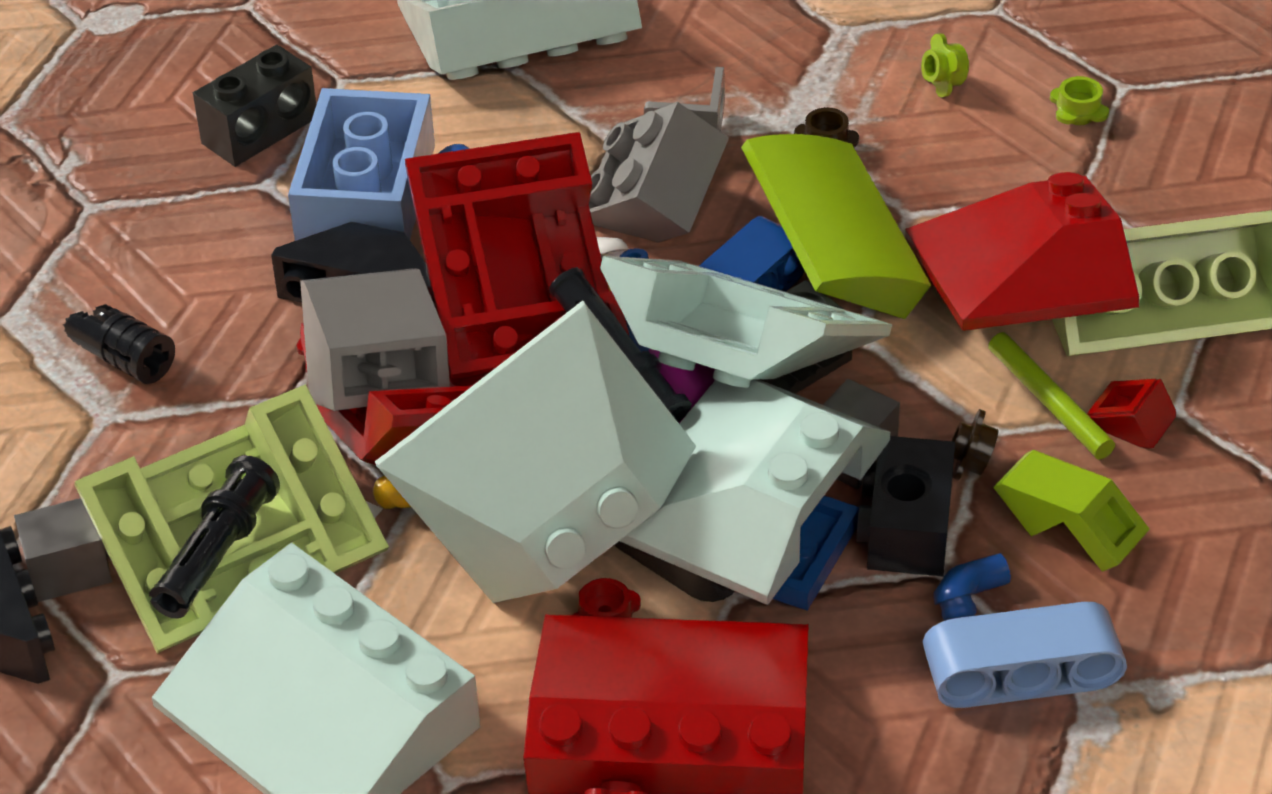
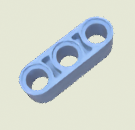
[922,602,1127,708]

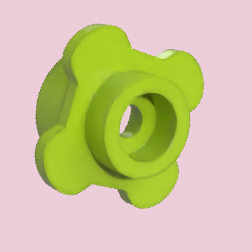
[921,33,969,97]
[1050,76,1109,125]

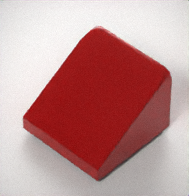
[1087,378,1176,449]

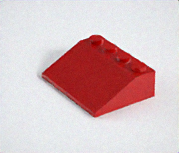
[523,614,809,794]

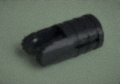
[63,304,175,384]

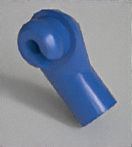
[933,553,1011,621]

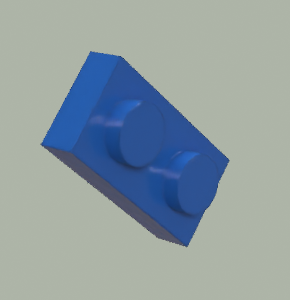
[773,496,859,611]

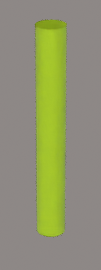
[988,332,1115,460]

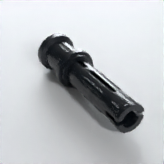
[549,267,692,423]
[149,455,280,619]

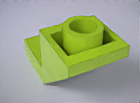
[993,450,1150,572]

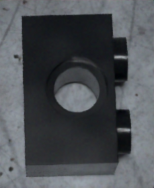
[856,436,955,577]

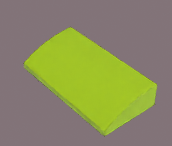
[741,134,931,319]

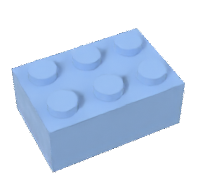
[288,88,435,241]

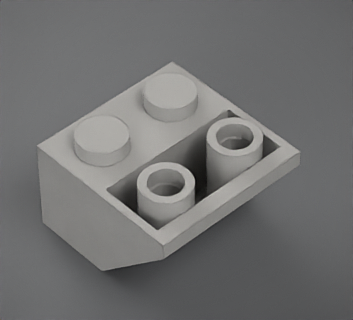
[589,102,729,242]
[300,268,450,411]

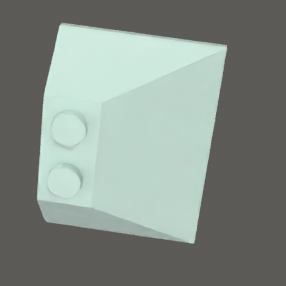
[600,256,892,388]
[375,301,696,603]
[620,379,890,605]

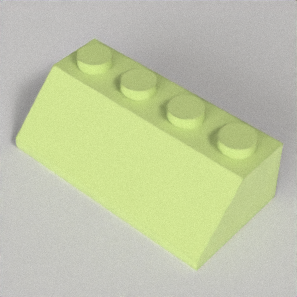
[1052,210,1272,356]

